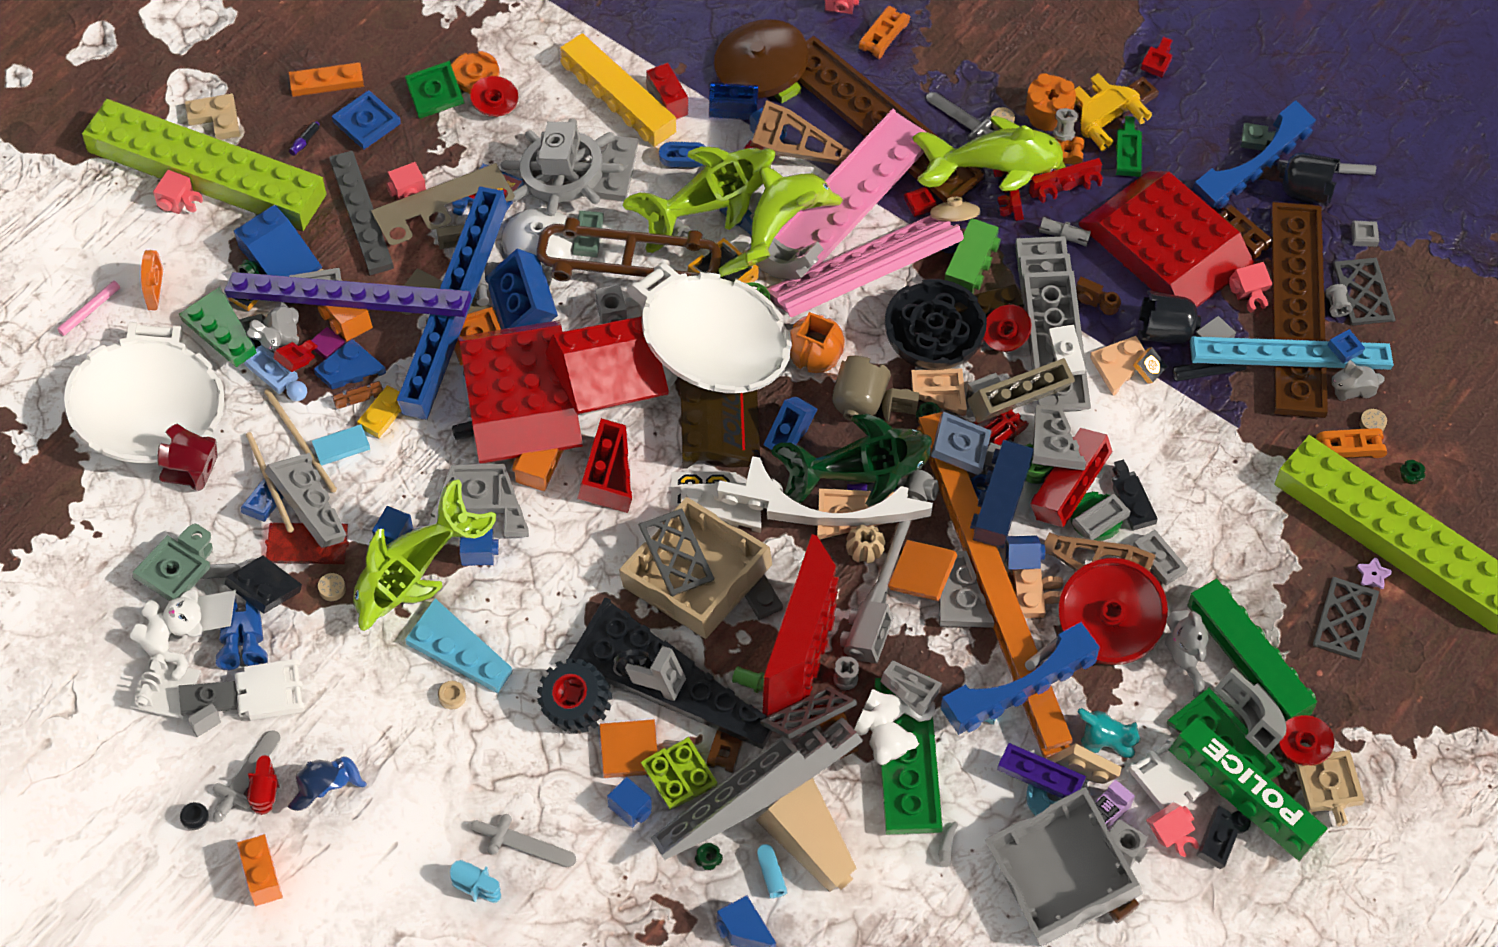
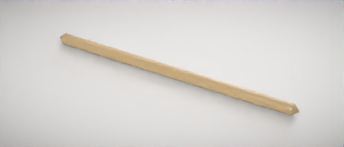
[264,389,337,492]
[246,432,294,532]

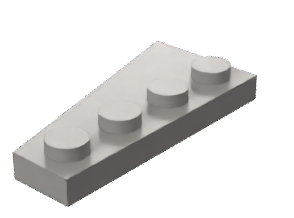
[265,453,346,548]

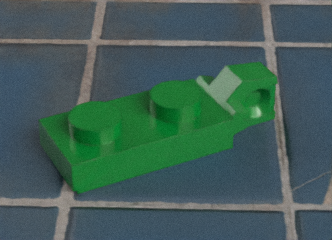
[1116,116,1142,177]

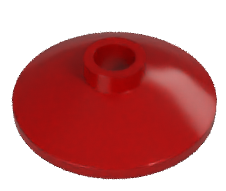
[470,76,519,117]
[984,305,1032,352]
[1278,715,1335,766]

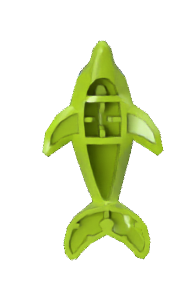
[912,115,1065,191]
[622,146,776,253]
[719,167,843,277]
[353,479,496,631]

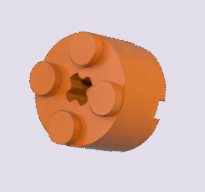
[1025,73,1076,131]

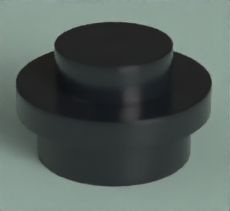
[180,802,209,830]

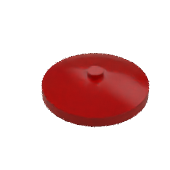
[1059,558,1168,665]

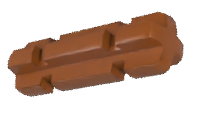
[333,381,383,409]

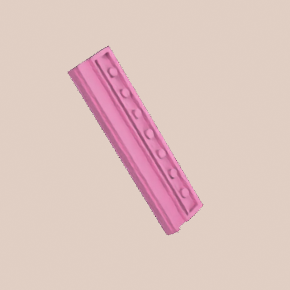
[775,109,926,269]
[767,215,963,317]

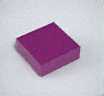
[311,327,345,360]

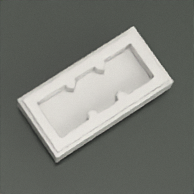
[1048,325,1086,375]

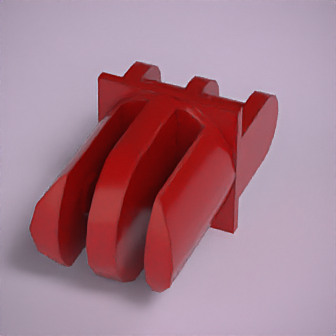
[983,409,1029,446]
[247,755,280,815]

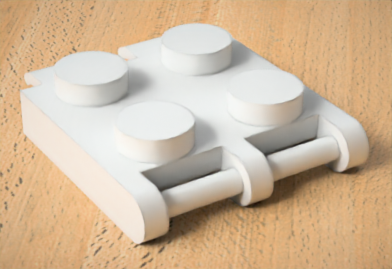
[235,659,305,720]
[1127,737,1209,810]

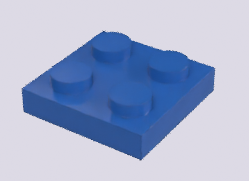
[332,90,401,150]

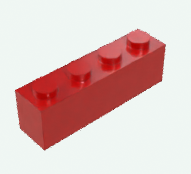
[1030,428,1113,528]

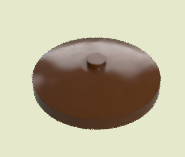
[714,19,809,99]

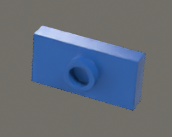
[241,478,284,522]

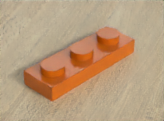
[289,62,364,97]

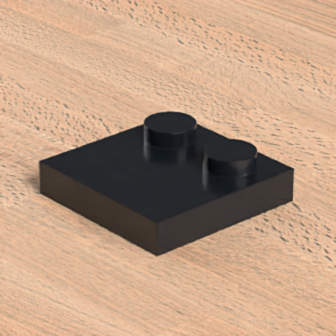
[224,555,302,614]

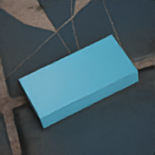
[312,424,370,466]

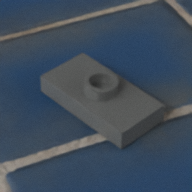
[179,681,237,715]

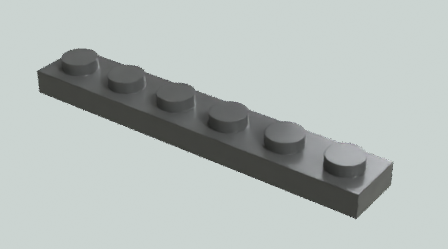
[329,150,394,275]

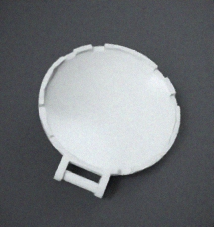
[627,263,792,393]
[64,321,224,463]

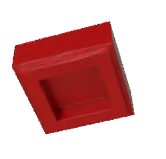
[904,186,937,217]

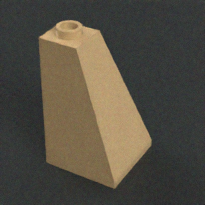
[756,778,857,892]

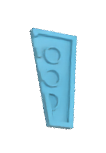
[405,598,512,693]

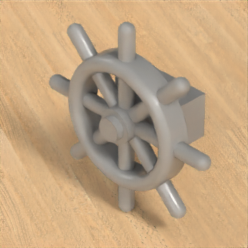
[501,118,624,216]

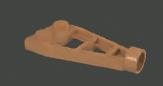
[750,100,852,166]
[1044,532,1156,571]

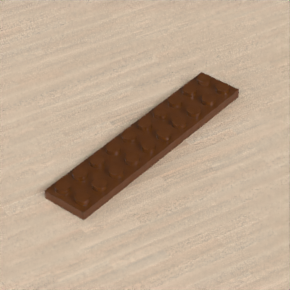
[798,35,984,202]
[1271,202,1328,418]

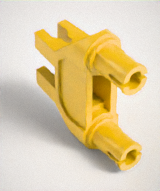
[1075,73,1152,151]

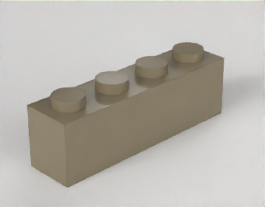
[967,358,1075,423]

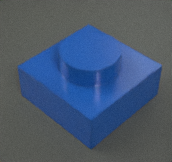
[1327,329,1365,364]

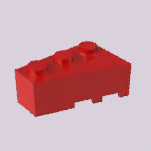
[577,418,632,513]

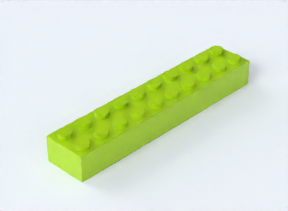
[82,99,326,231]
[1274,435,1498,635]

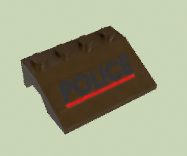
[680,378,760,469]

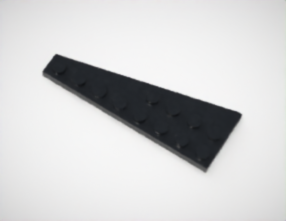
[568,597,773,749]

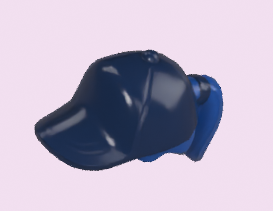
[288,756,367,811]

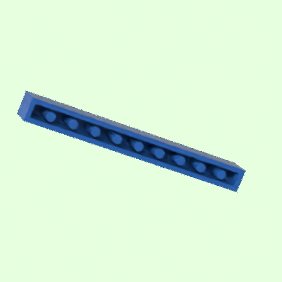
[397,186,508,420]

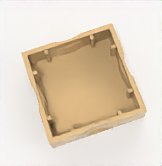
[619,497,773,639]

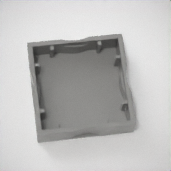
[985,787,1143,947]

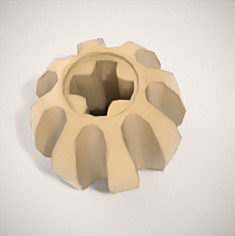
[846,524,885,564]

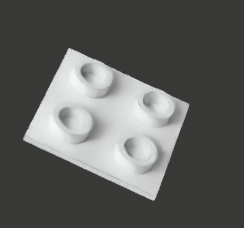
[130,654,201,720]

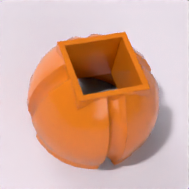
[790,312,845,373]

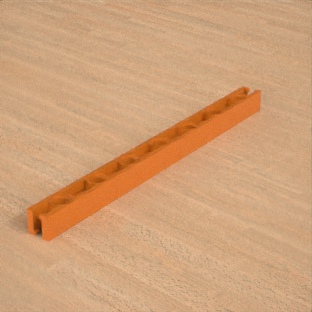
[917,412,1073,758]

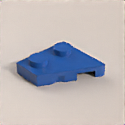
[314,339,386,389]

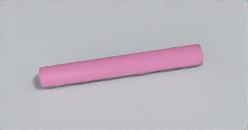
[57,281,120,336]

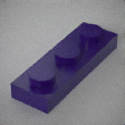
[997,743,1086,799]

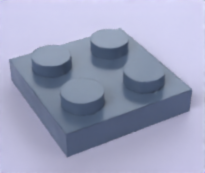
[931,412,991,475]

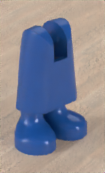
[216,596,268,670]

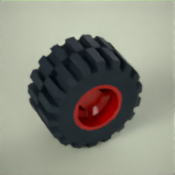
[537,658,612,734]

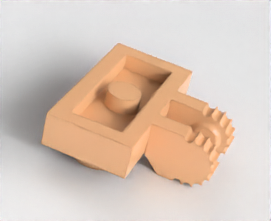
[1013,569,1064,618]

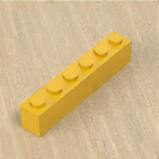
[560,33,676,147]

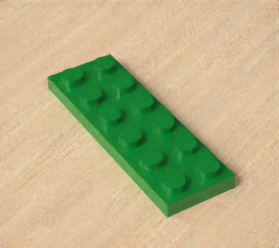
[874,676,943,835]

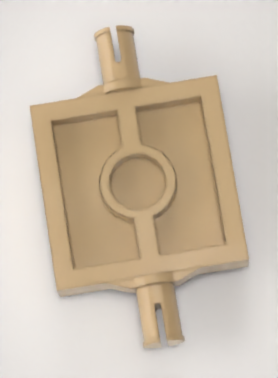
[1294,750,1365,826]

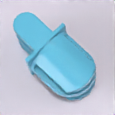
[450,860,501,903]

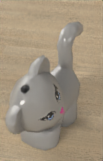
[1165,610,1208,698]

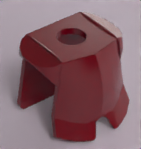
[157,423,218,491]

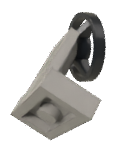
[612,646,686,701]

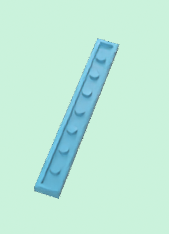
[1190,336,1394,370]

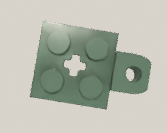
[132,523,213,601]

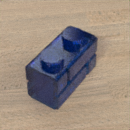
[709,83,759,120]

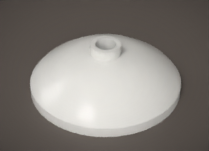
[502,208,575,271]

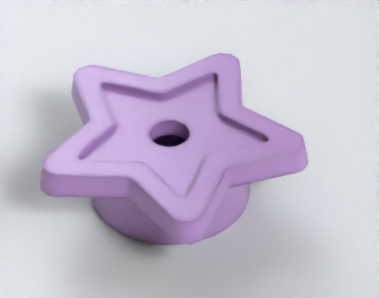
[1357,558,1391,589]

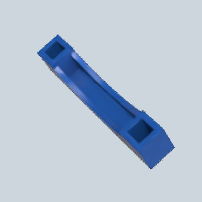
[1191,100,1316,210]
[941,622,1100,735]

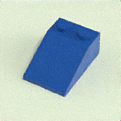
[233,205,322,277]

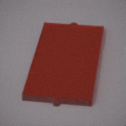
[265,523,349,564]

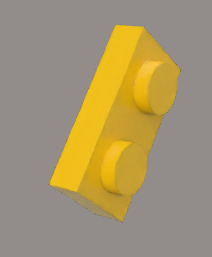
[357,385,401,439]

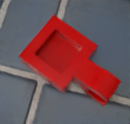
[1141,37,1173,78]
[273,340,318,372]

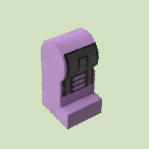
[1095,779,1135,829]

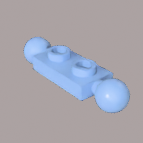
[244,339,307,401]

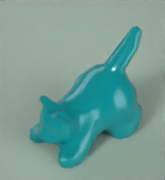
[1077,708,1141,758]

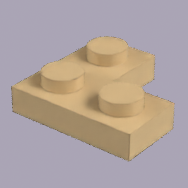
[185,93,241,140]

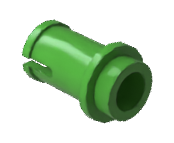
[732,666,765,693]

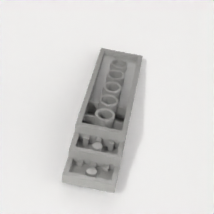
[1015,236,1091,411]
[651,717,863,860]

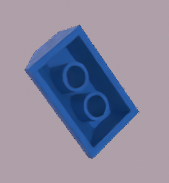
[485,249,558,329]

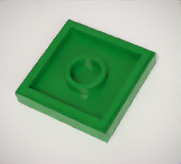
[404,61,465,119]

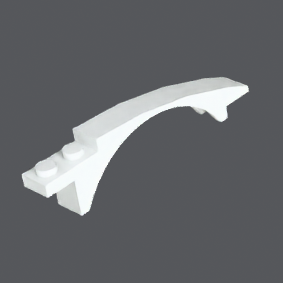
[717,456,933,526]

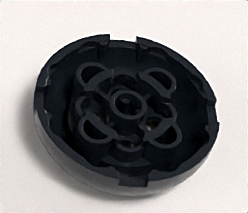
[885,279,987,370]

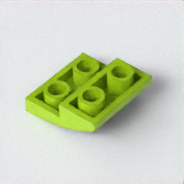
[641,737,718,810]

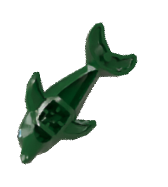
[771,414,932,507]

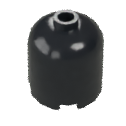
[1279,152,1340,207]
[1138,290,1201,344]

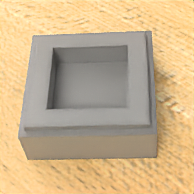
[1351,221,1379,247]
[188,704,221,737]

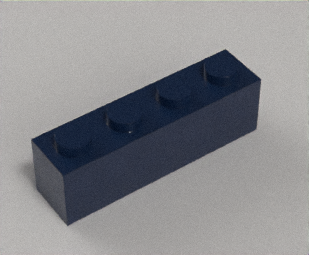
[970,440,1034,549]

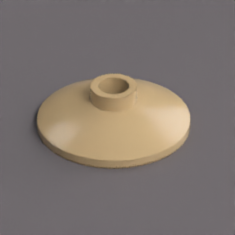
[930,197,980,221]

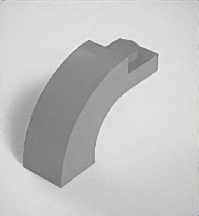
[742,237,824,280]
[1214,668,1286,756]

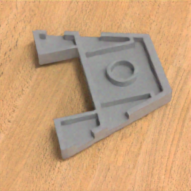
[426,464,529,537]

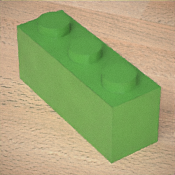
[944,218,1001,293]

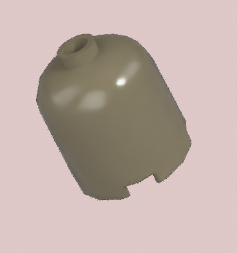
[832,355,891,421]

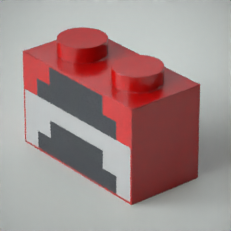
[646,63,688,119]

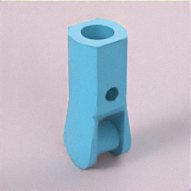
[757,844,787,899]

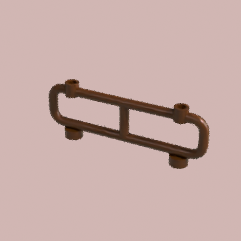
[536,217,722,282]

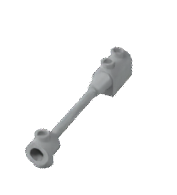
[840,470,939,664]

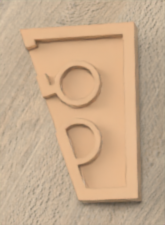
[817,488,894,540]

